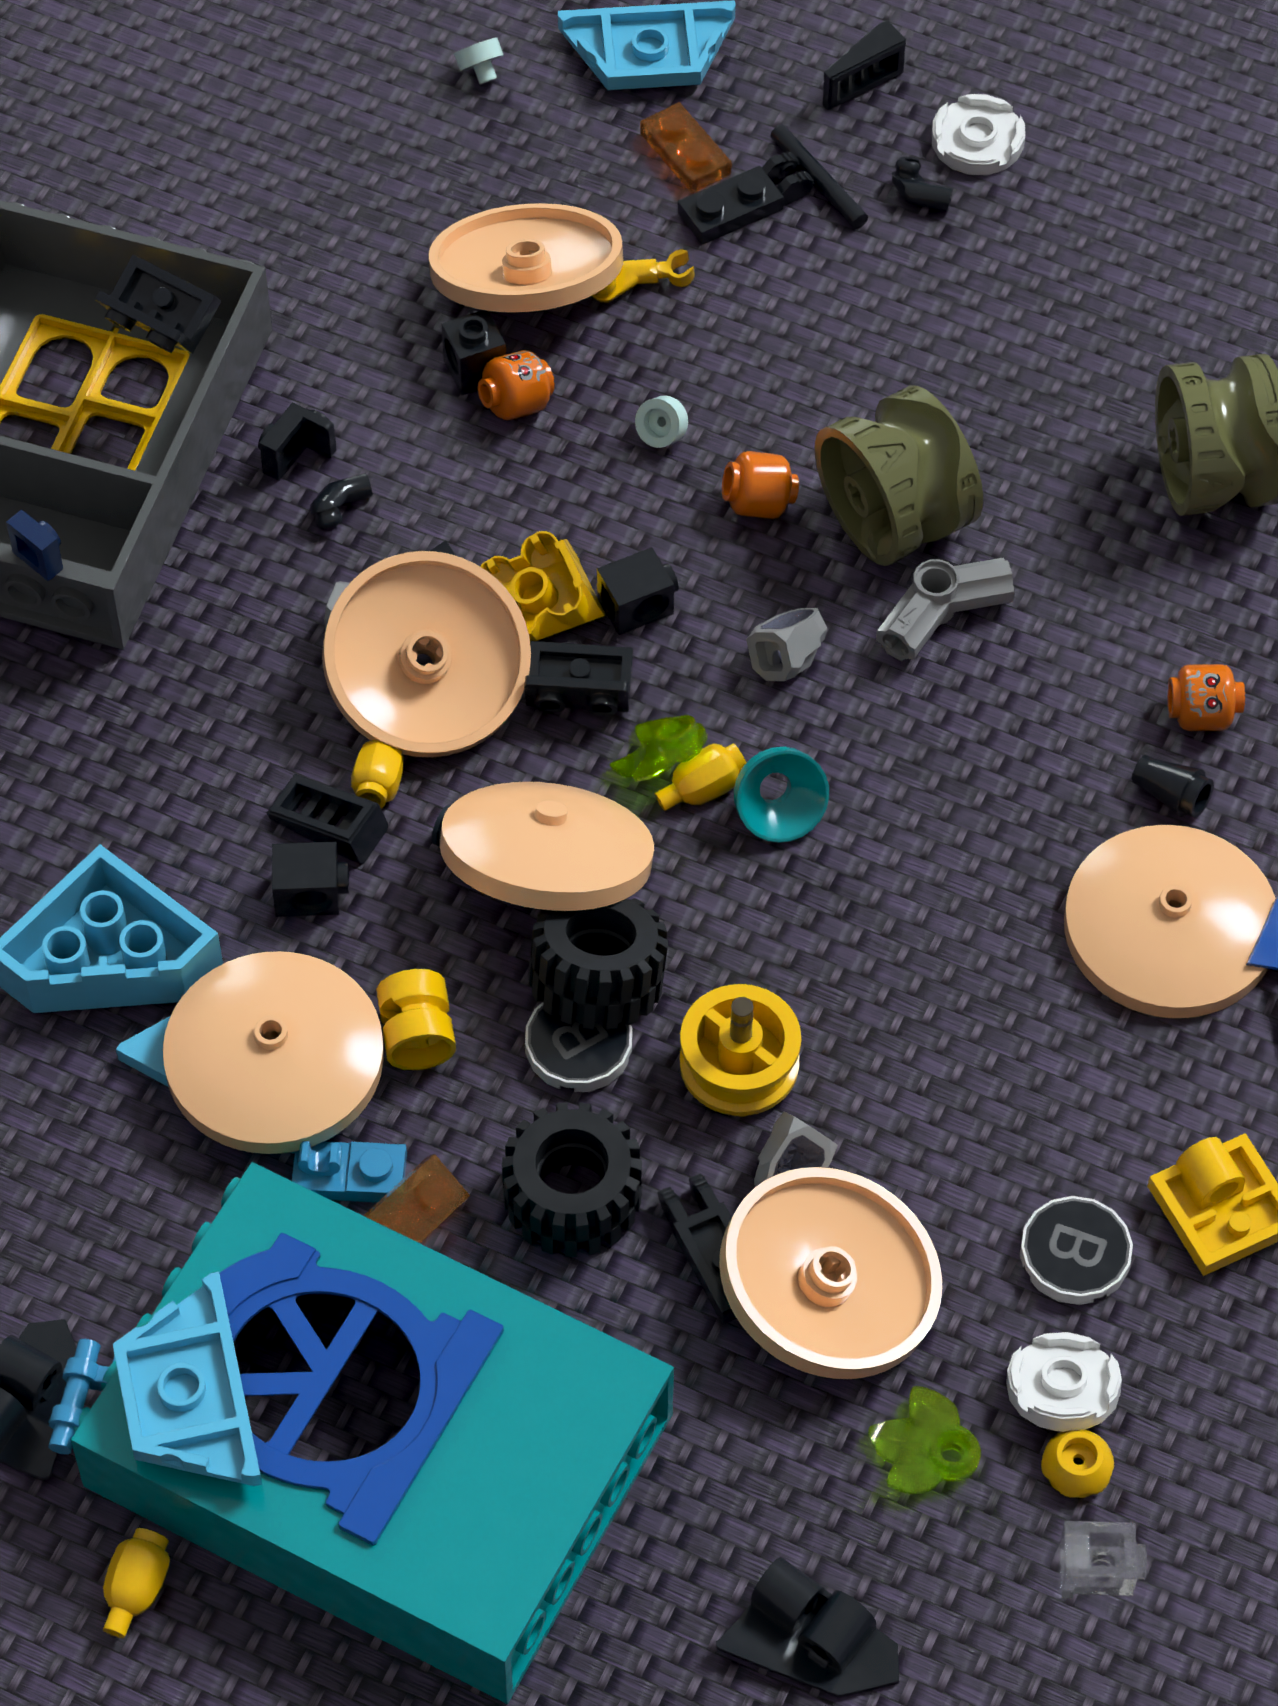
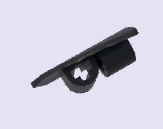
[0,1319,76,1481]
[716,1557,899,1698]

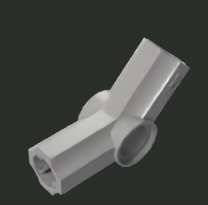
[876,557,1015,661]

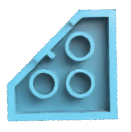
[0,844,223,1013]

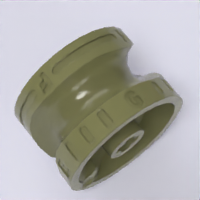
[1155,353,1278,516]
[815,385,983,566]

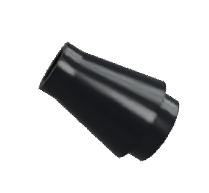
[1132,755,1214,818]

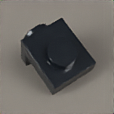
[258,402,337,481]

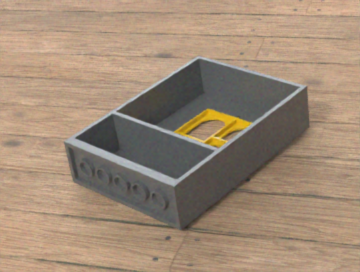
[0,200,272,650]

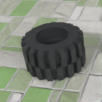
[528,898,668,1030]
[502,1102,642,1257]

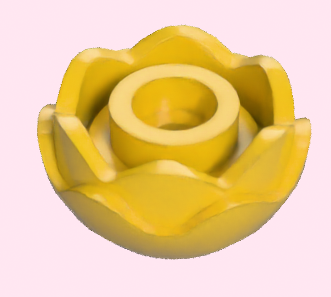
[1041,1430,1114,1498]

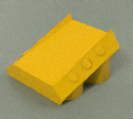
[480,531,605,642]

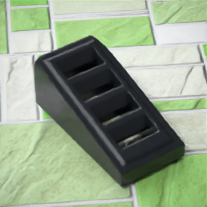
[822,20,906,110]
[267,774,388,864]

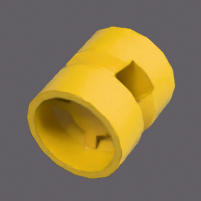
[376,969,456,1070]

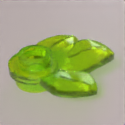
[610,715,708,782]
[868,1386,981,1494]

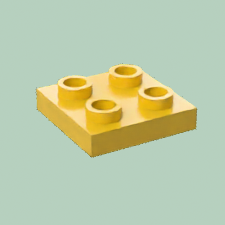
[1147,1133,1278,1276]

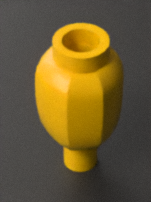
[351,740,404,809]
[654,743,746,811]
[103,1528,170,1638]

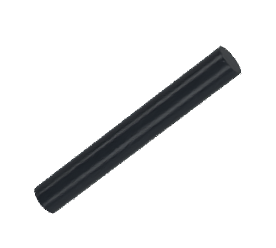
[770,124,868,229]

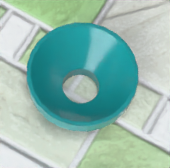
[734,747,829,843]

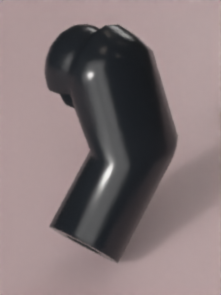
[892,156,953,211]
[310,473,373,530]

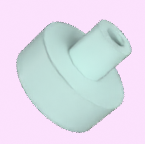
[454,37,504,84]
[635,396,688,448]

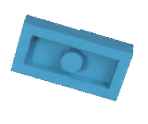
[292,1141,407,1204]

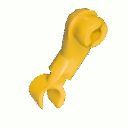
[592,249,695,303]

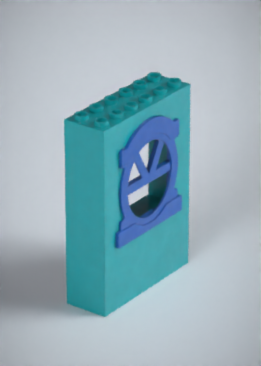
[71,1162,674,1705]

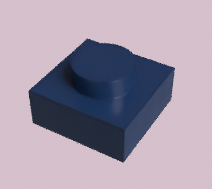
[6,509,63,581]

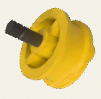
[680,984,801,1117]

